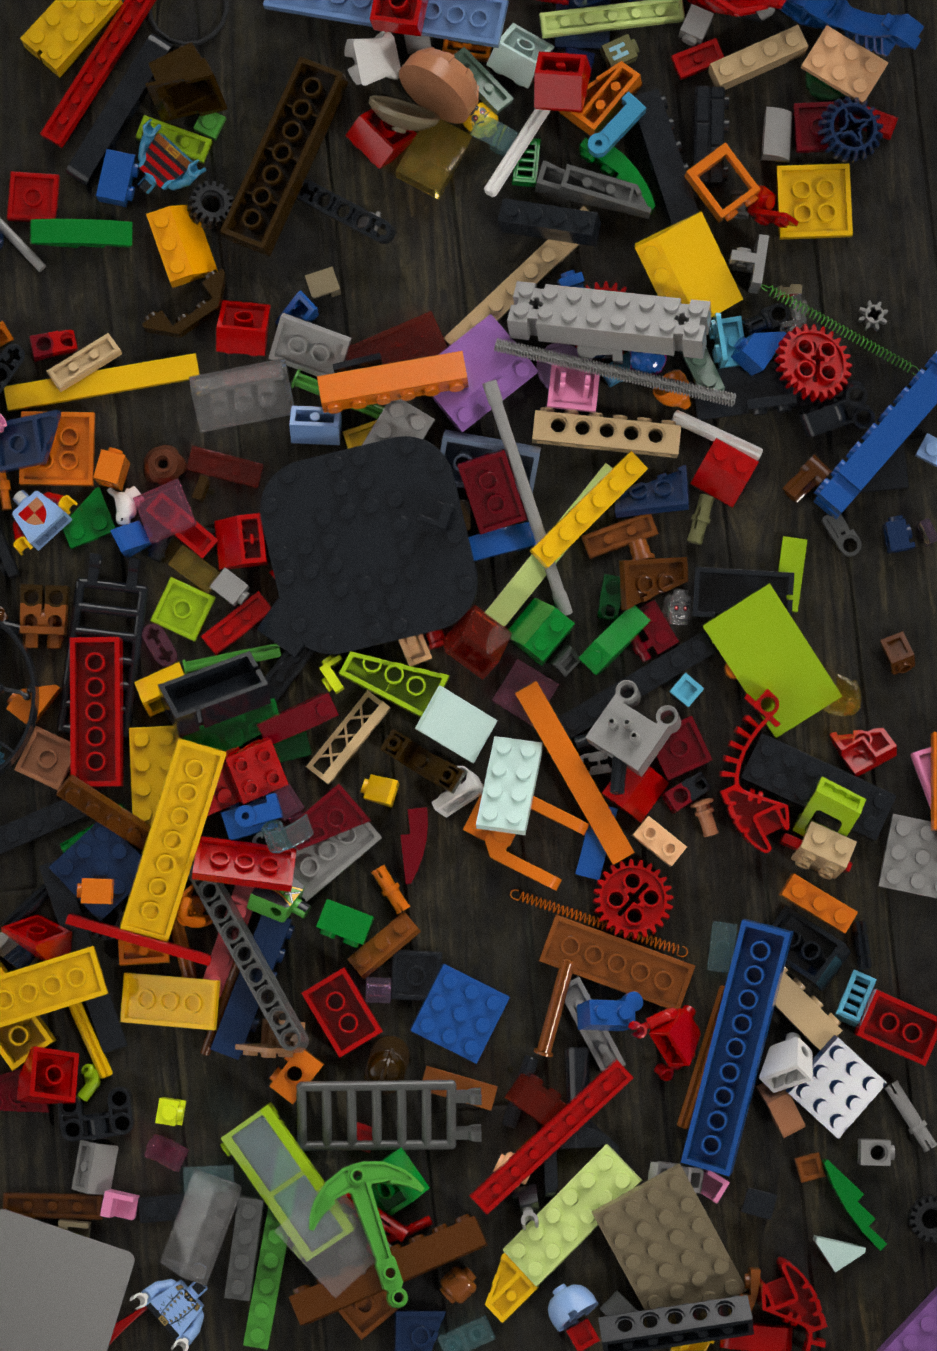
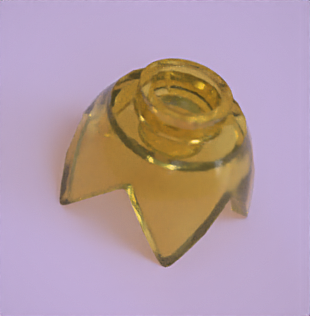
[824,674,861,717]

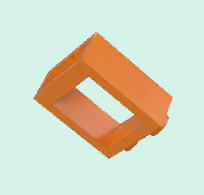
[684,142,761,222]

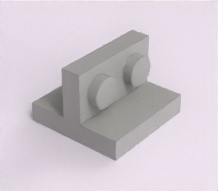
[727,234,769,294]

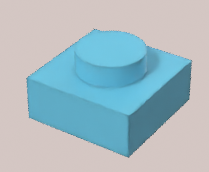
[669,673,704,708]

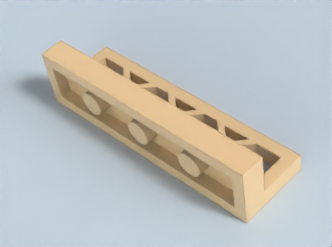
[306,690,391,785]

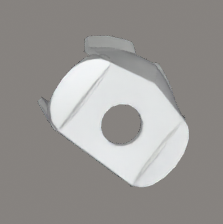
[345,31,401,86]

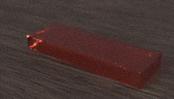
[186,446,264,489]

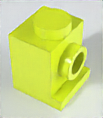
[155,1097,186,1126]

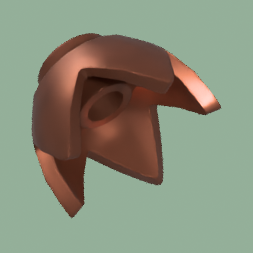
[144,445,188,489]

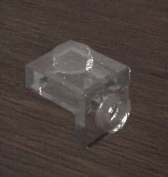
[780,294,808,333]

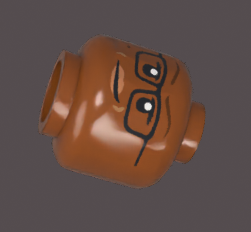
[439,1266,477,1304]

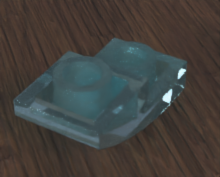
[437,1315,496,1351]

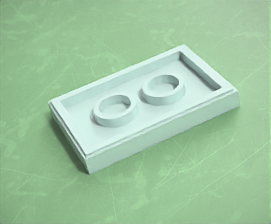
[415,686,498,763]

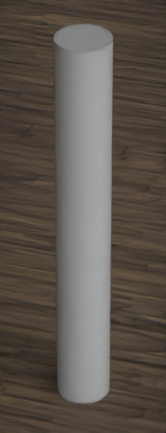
[0,218,46,272]

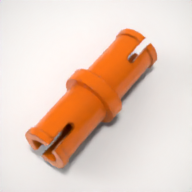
[371,864,410,914]

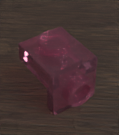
[144,1134,189,1172]

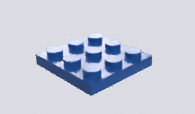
[410,963,510,1064]

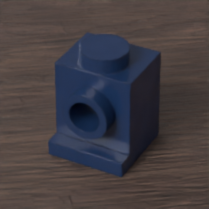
[883,515,915,554]

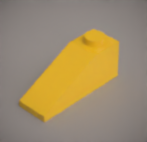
[361,775,399,808]

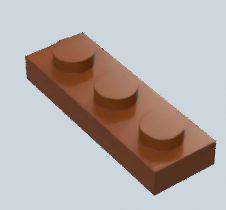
[348,912,421,979]

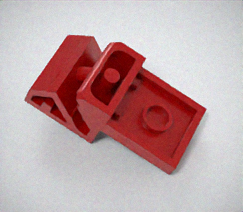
[207,738,289,816]

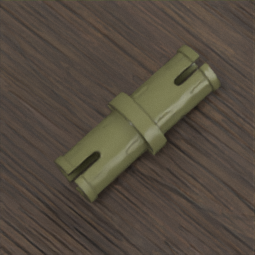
[687,494,715,545]

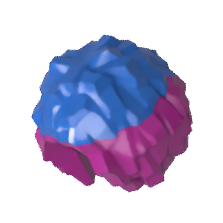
[630,351,667,376]

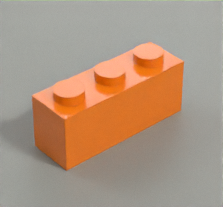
[779,874,858,934]

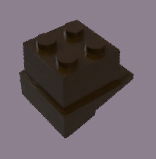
[145,42,228,122]

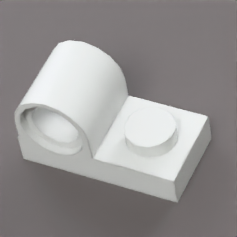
[432,766,484,818]

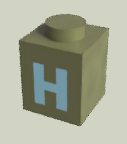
[600,34,639,69]

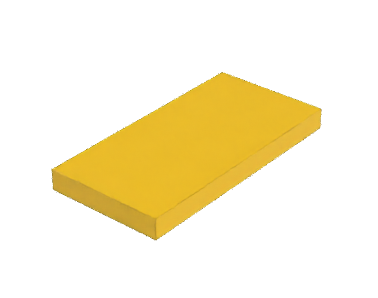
[120,973,220,1030]

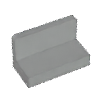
[71,1140,118,1195]

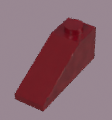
[256,693,339,744]

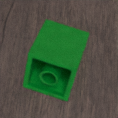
[504,598,575,667]

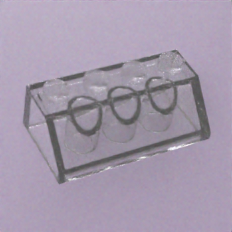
[189,358,295,433]
[160,1169,242,1286]

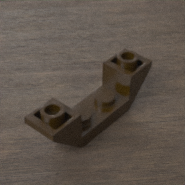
[142,269,227,338]
[380,729,466,794]

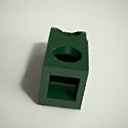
[597,573,621,621]

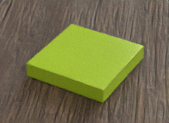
[150,577,216,642]

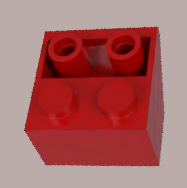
[534,51,591,113]
[214,513,268,570]

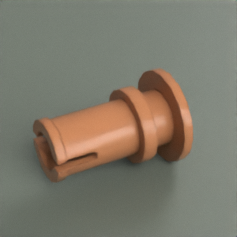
[690,798,718,837]

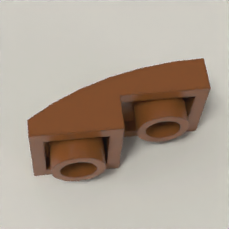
[739,1267,761,1311]

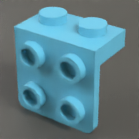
[709,313,744,369]

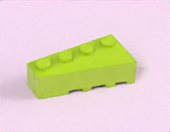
[339,651,449,718]

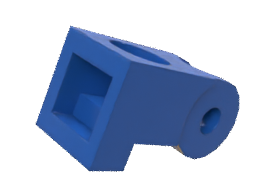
[235,793,284,827]

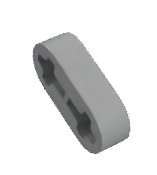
[580,751,612,776]

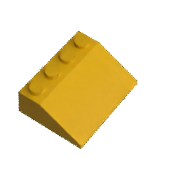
[635,211,743,318]

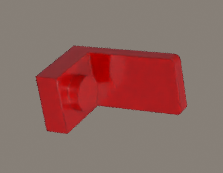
[747,185,799,228]

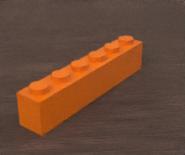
[317,351,469,414]

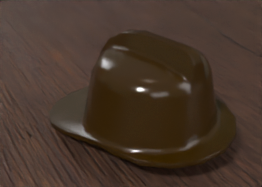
[364,1036,410,1095]

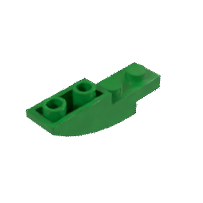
[579,137,655,215]

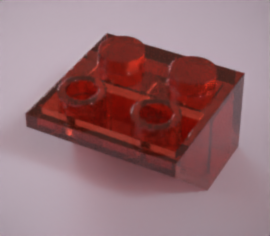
[442,605,512,680]

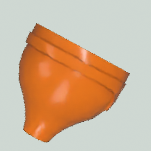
[653,370,691,410]

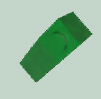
[579,605,651,675]

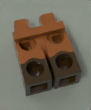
[20,584,71,649]

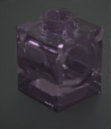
[365,977,392,1003]

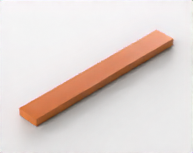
[515,681,635,865]

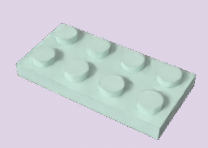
[476,736,543,835]

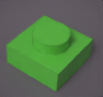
[193,113,226,141]

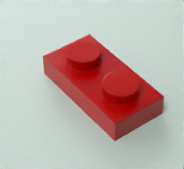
[671,38,724,80]

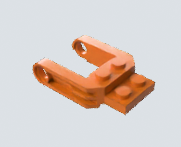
[463,795,589,891]

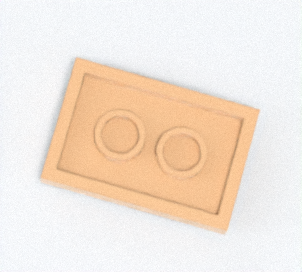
[801,25,888,104]

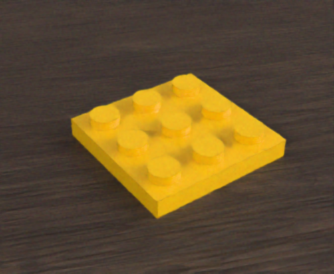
[776,163,853,240]

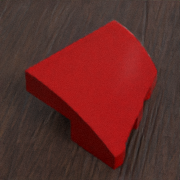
[830,728,897,777]

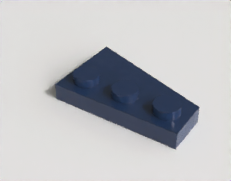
[615,465,689,518]

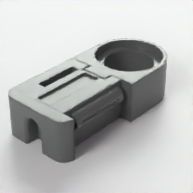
[821,515,861,557]

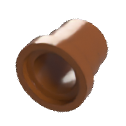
[629,538,656,560]

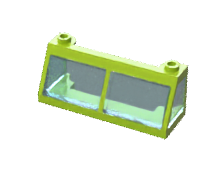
[220,1102,357,1261]

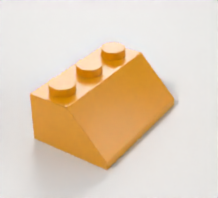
[146,204,218,288]

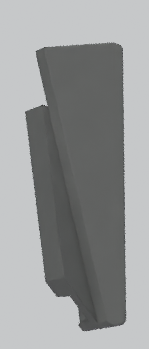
[535,161,652,219]

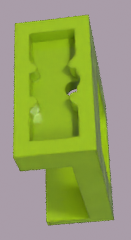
[793,777,866,837]

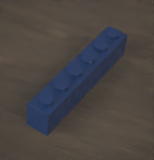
[210,915,295,1060]

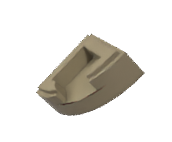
[775,284,802,299]

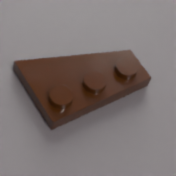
[619,557,688,610]

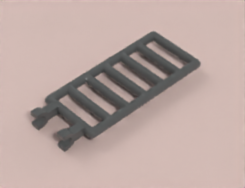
[296,1080,482,1151]

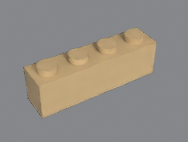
[708,25,808,90]
[775,967,843,1051]

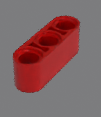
[719,1323,793,1351]

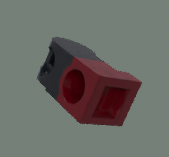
[661,772,711,814]

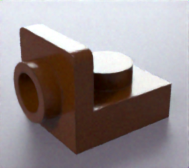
[880,631,915,675]

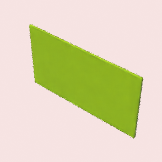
[703,583,842,738]

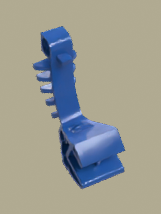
[779,0,924,57]

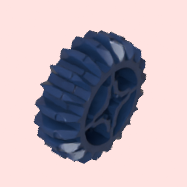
[818,96,883,163]

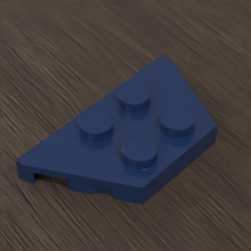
[0,410,61,473]

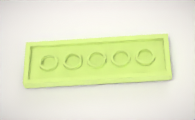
[503,1144,643,1287]

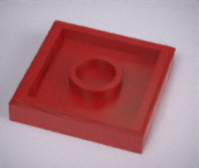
[7,171,60,222]

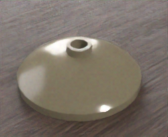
[368,95,440,133]

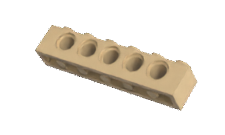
[532,407,681,458]

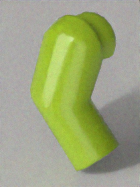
[77,1064,101,1102]

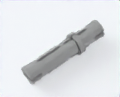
[884,1080,937,1153]

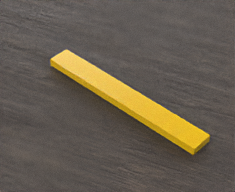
[4,353,200,412]

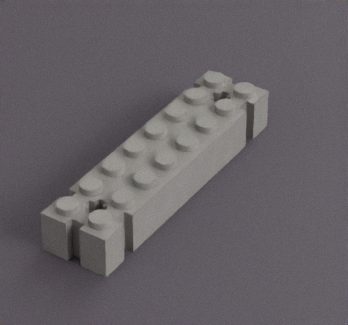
[507,281,712,359]

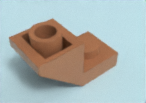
[756,1083,806,1138]

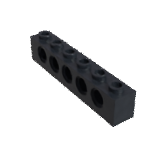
[598,1295,754,1351]

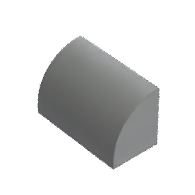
[761,107,793,163]

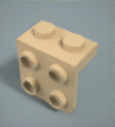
[791,821,857,880]

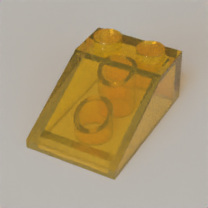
[396,119,473,200]

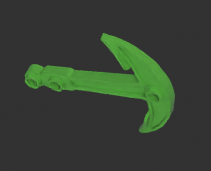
[309,1161,425,1308]

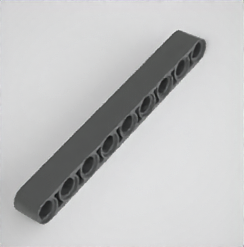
[188,859,309,1052]

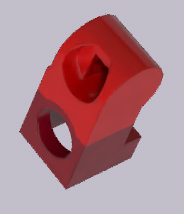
[30,330,78,362]

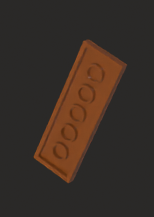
[539,915,695,1009]

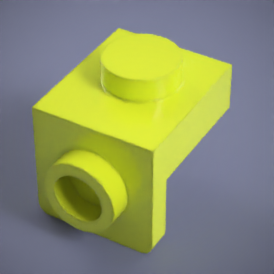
[319,655,344,694]

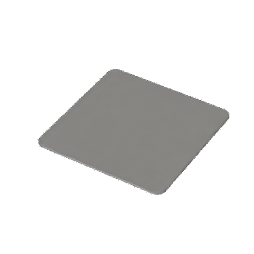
[0,1209,135,1351]

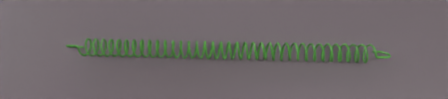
[761,285,919,375]

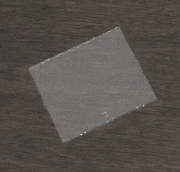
[274,1187,391,1298]

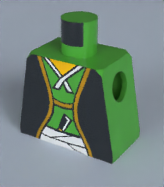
[247,877,311,923]

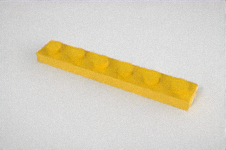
[530,451,648,569]

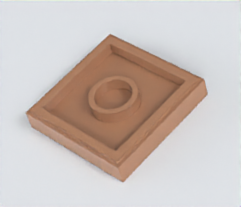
[14,726,71,790]

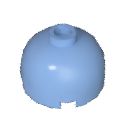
[548,1284,598,1332]

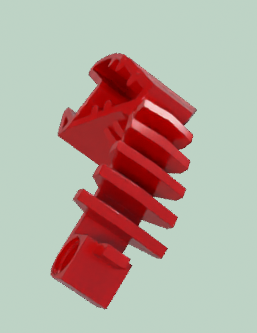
[719,689,790,853]
[757,1257,828,1351]

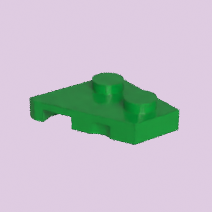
[63,487,116,549]

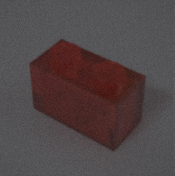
[504,1073,567,1126]

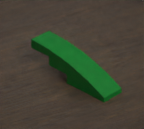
[30,219,132,248]
[821,1158,887,1251]

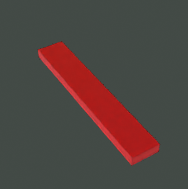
[65,913,212,966]

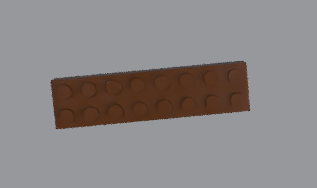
[289,1214,488,1326]

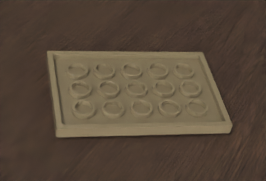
[592,1163,747,1310]

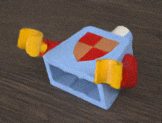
[12,490,78,556]

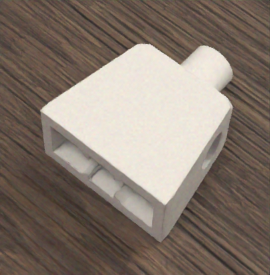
[759,1032,813,1093]

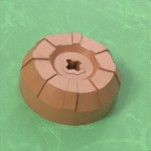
[399,47,479,124]

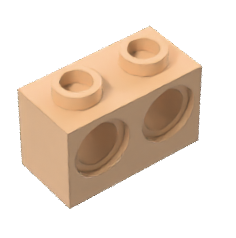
[632,816,687,867]

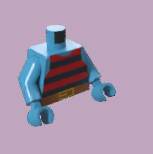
[137,119,206,194]

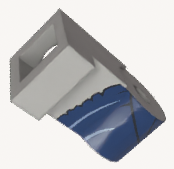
[577,345,623,365]
[0,932,39,969]

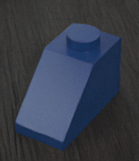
[731,332,786,376]
[110,521,154,558]

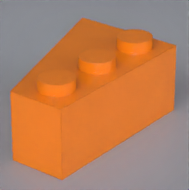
[559,61,642,136]

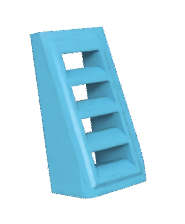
[834,969,877,1027]

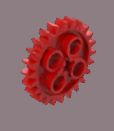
[774,324,852,402]
[593,859,673,940]

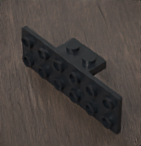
[691,354,842,420]

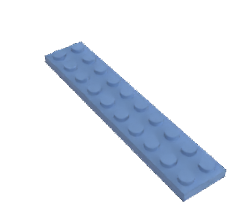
[263,0,509,48]

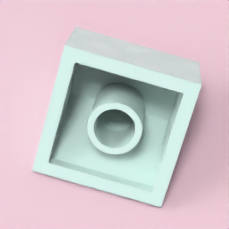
[486,23,555,89]

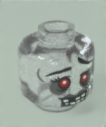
[663,589,695,625]

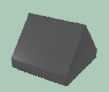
[550,645,581,677]

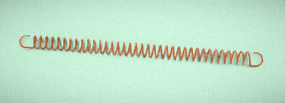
[510,889,688,957]

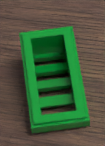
[512,138,541,187]

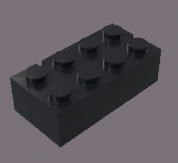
[692,567,795,618]
[158,651,271,738]

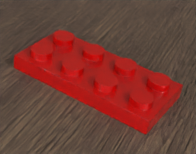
[192,836,297,892]

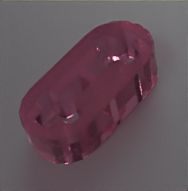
[142,624,178,667]

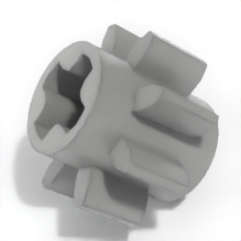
[858,301,888,332]

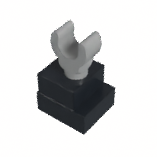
[512,1184,540,1230]

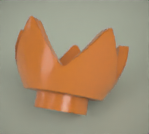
[176,884,213,928]

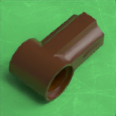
[782,454,832,504]

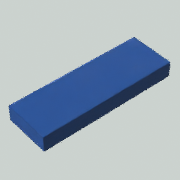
[575,806,618,880]

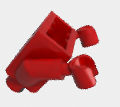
[628,1005,701,1081]

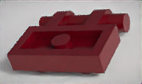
[631,600,679,663]

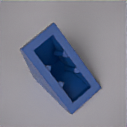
[275,291,319,325]

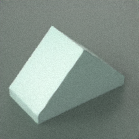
[813,1235,866,1272]

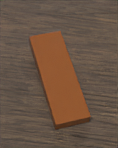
[581,514,659,560]
[422,1065,498,1110]

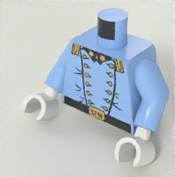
[130,1278,208,1351]

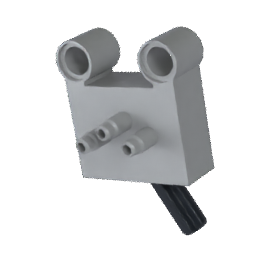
[586,680,681,795]

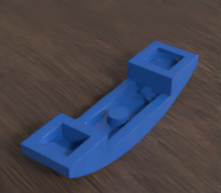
[469,522,536,561]

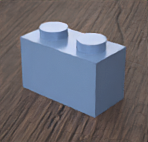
[289,406,342,445]

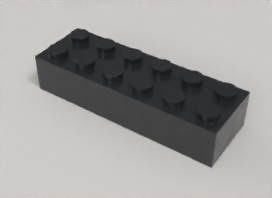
[739,733,896,841]

